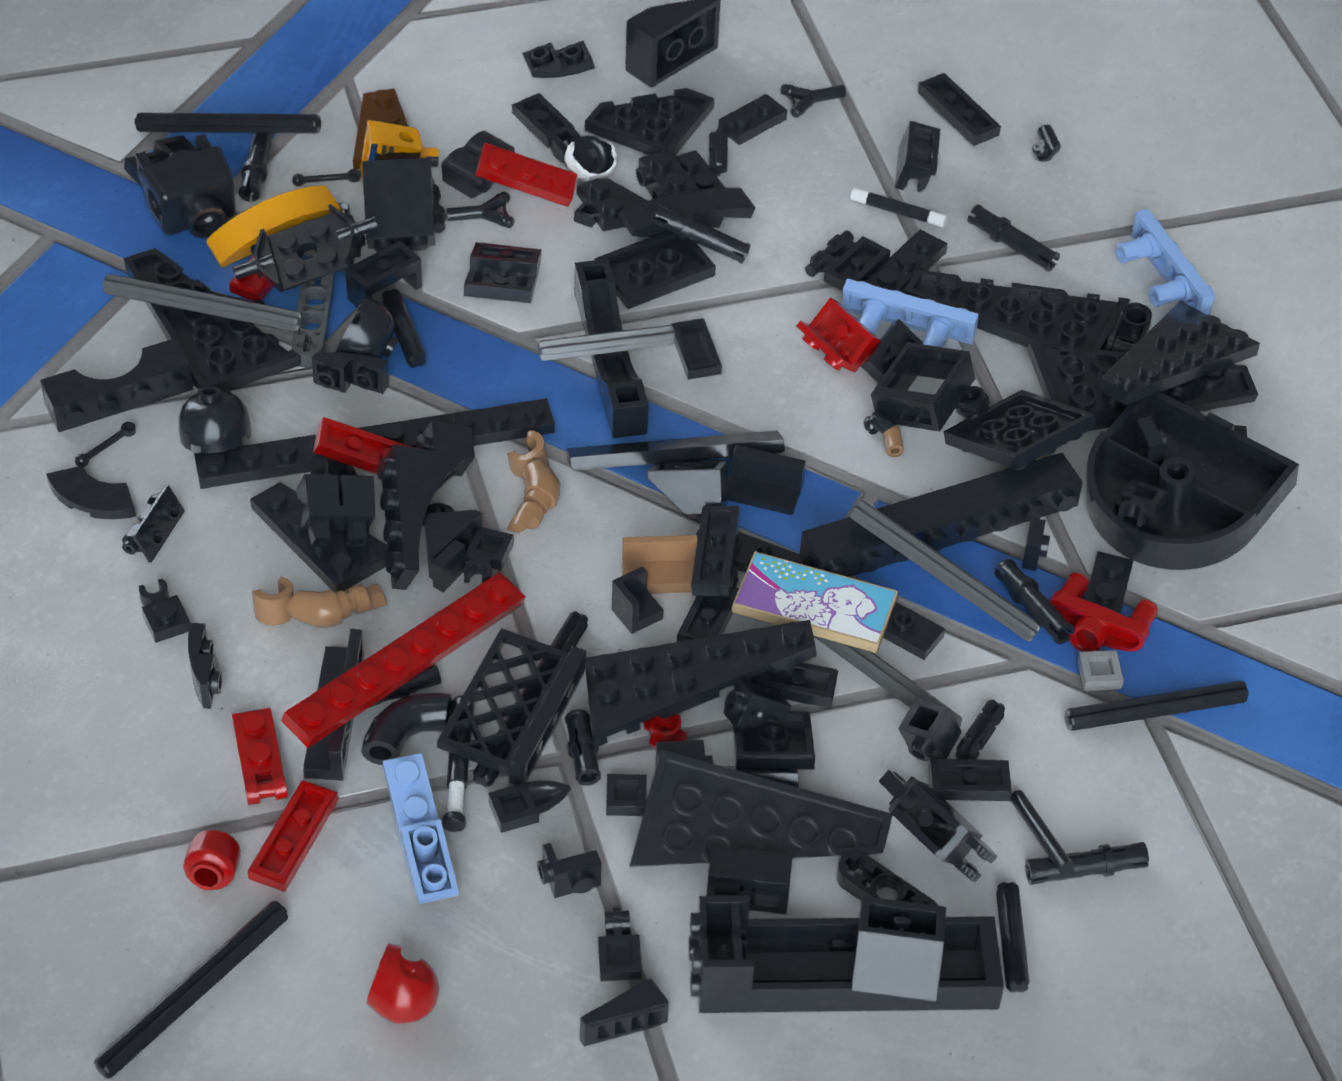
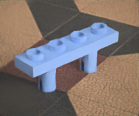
[1116,209,1215,315]
[842,279,978,357]

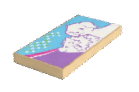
[732,551,898,653]

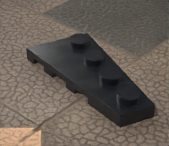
[250,482,388,593]

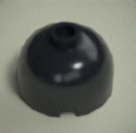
[336,295,398,358]
[179,387,251,453]

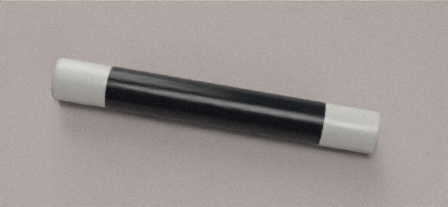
[850,187,947,228]

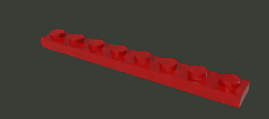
[281,572,526,748]

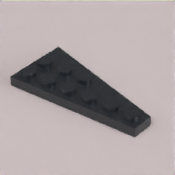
[124,248,301,391]
[903,270,1131,353]
[629,749,893,867]

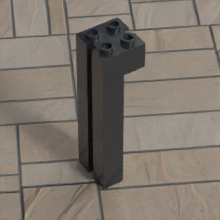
[688,895,1004,1013]

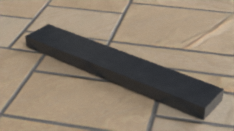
[567,430,785,471]

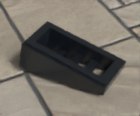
[580,979,669,1047]

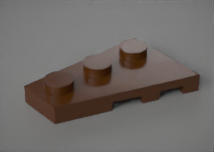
[353,88,408,169]

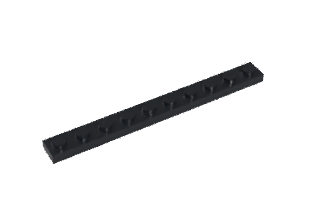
[194,398,555,489]

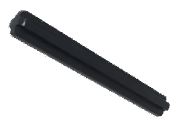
[1064,680,1249,731]

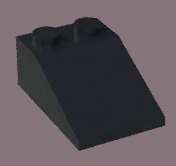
[625,0,721,88]

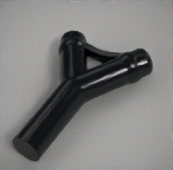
[780,84,846,118]
[447,191,514,228]

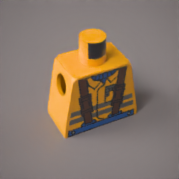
[360,120,439,182]

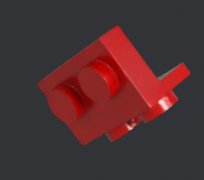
[796,297,880,373]

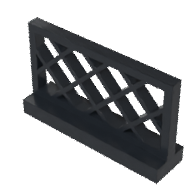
[437,628,586,785]

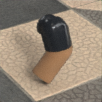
[863,411,904,457]

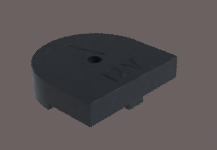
[1086,392,1299,570]

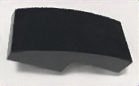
[522,40,595,78]
[311,352,389,394]
[188,623,222,709]

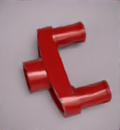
[1049,572,1158,652]

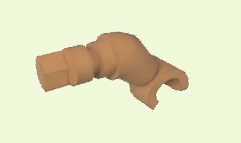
[507,431,561,533]
[252,576,387,628]

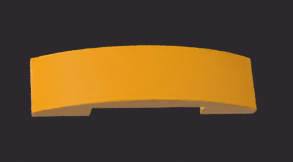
[206,186,342,268]

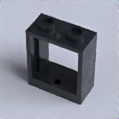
[870,342,976,432]

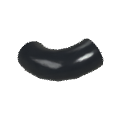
[361,693,452,765]

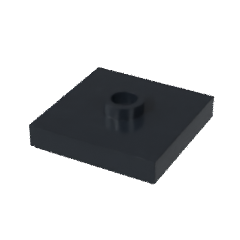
[732,711,815,770]

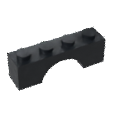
[40,338,194,433]

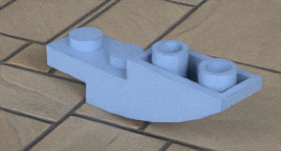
[383,753,459,904]

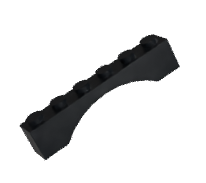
[574,259,649,438]

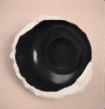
[565,135,617,181]

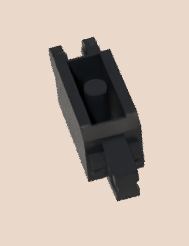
[878,769,998,883]

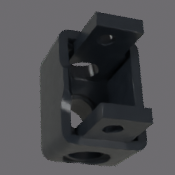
[135,134,236,238]

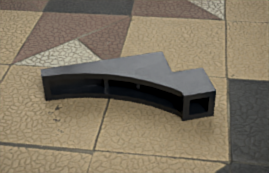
[377,421,475,590]

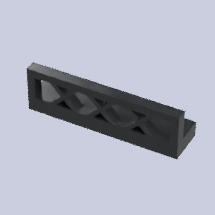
[303,629,364,781]

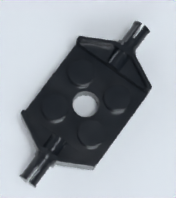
[232,205,380,292]

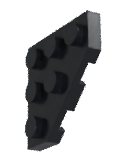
[585,88,715,157]

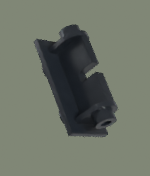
[122,484,185,562]

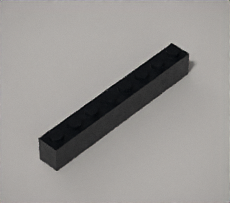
[800,452,1083,577]

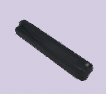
[382,288,426,368]
[996,882,1030,993]

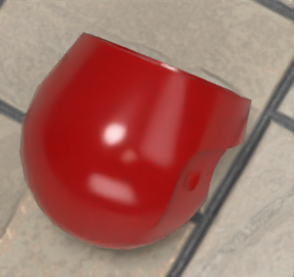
[366,943,440,1024]

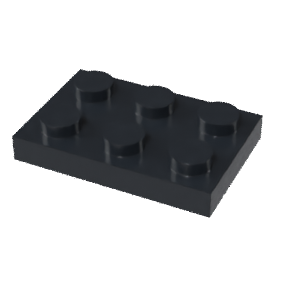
[594,231,716,309]

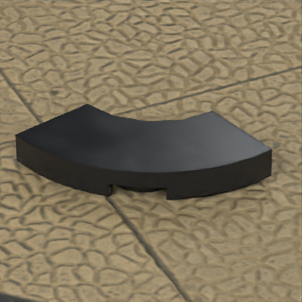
[46,465,136,519]

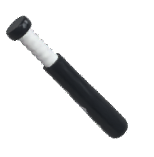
[442,695,475,832]

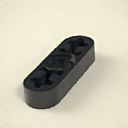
[836,851,938,906]

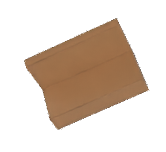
[622,535,697,594]

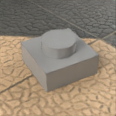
[1077,650,1124,691]

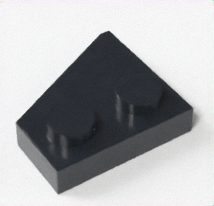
[576,178,648,231]

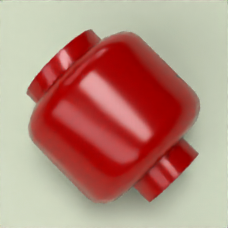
[183,830,241,890]

